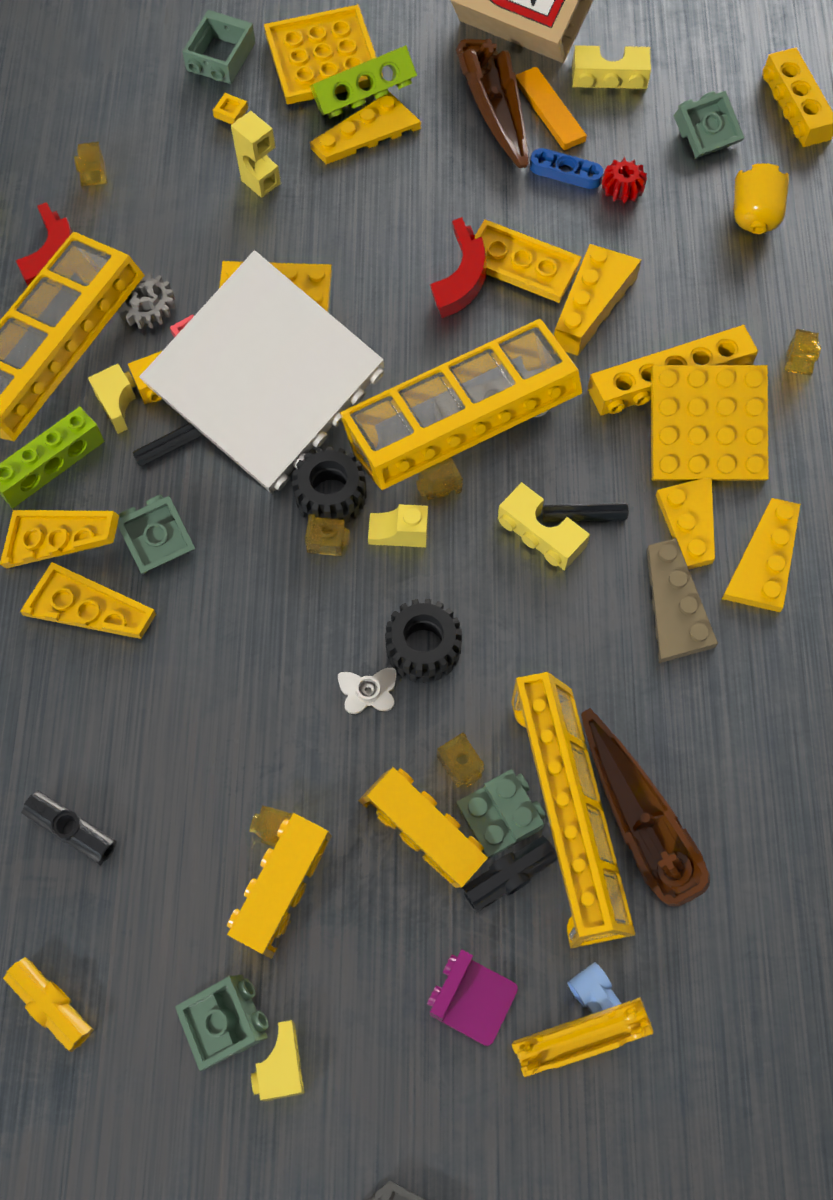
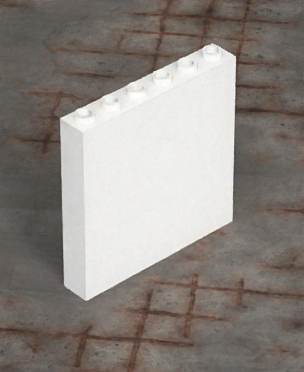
[139,250,385,494]

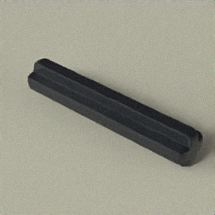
[133,423,203,466]
[542,503,629,522]

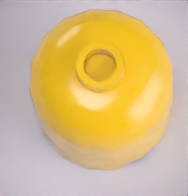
[734,163,789,234]

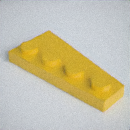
[310,92,421,164]
[722,498,800,612]
[0,510,120,569]
[20,562,156,639]

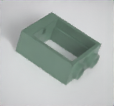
[182,10,256,84]

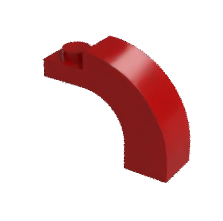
[16,202,72,286]
[430,217,487,318]

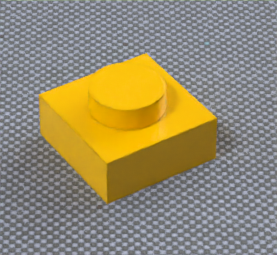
[213,93,248,125]

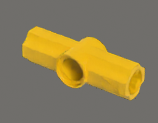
[3,957,93,1052]

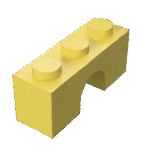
[572,45,651,89]
[231,111,281,198]
[498,482,590,571]

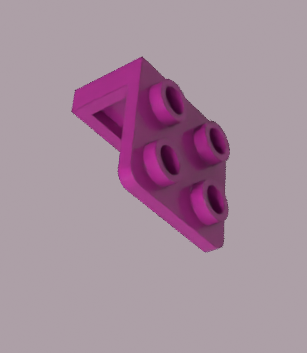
[427,949,518,1046]

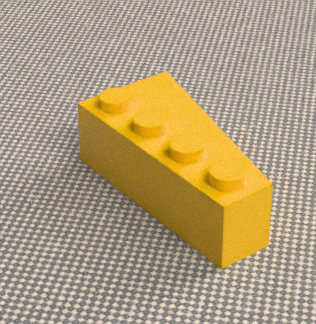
[554,244,642,356]
[358,767,488,888]
[227,813,332,959]

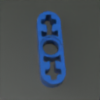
[530,148,603,189]

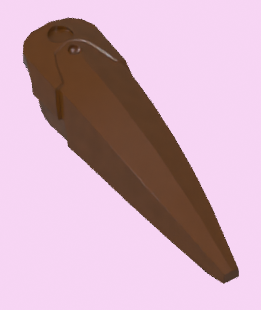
[456,39,528,168]
[581,708,710,906]

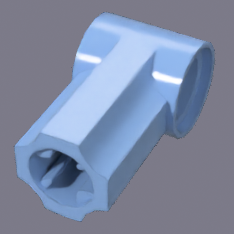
[567,962,622,1014]

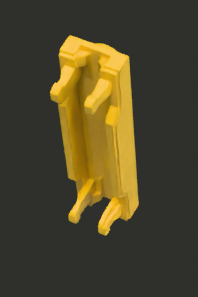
[511,997,654,1077]

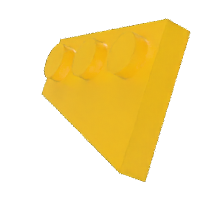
[656,478,715,570]

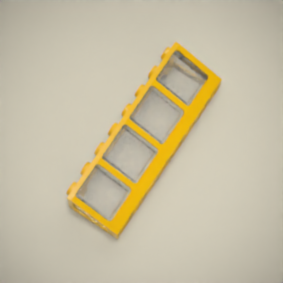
[0,232,145,441]
[340,319,582,490]
[511,672,636,949]

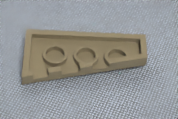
[647,538,718,663]

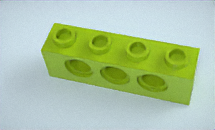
[310,45,417,118]
[0,406,105,509]

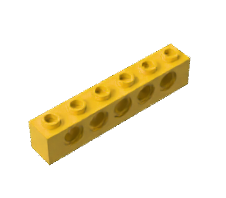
[588,325,758,416]

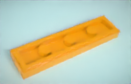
[516,66,587,151]

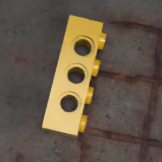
[763,47,833,147]

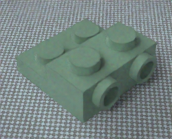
[673,91,744,158]
[117,495,195,574]
[456,769,546,860]
[175,975,268,1071]

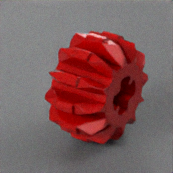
[602,157,647,204]

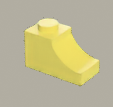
[88,364,136,434]
[368,504,428,547]
[251,1020,305,1101]

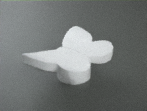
[338,668,396,714]

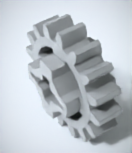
[117,273,175,329]

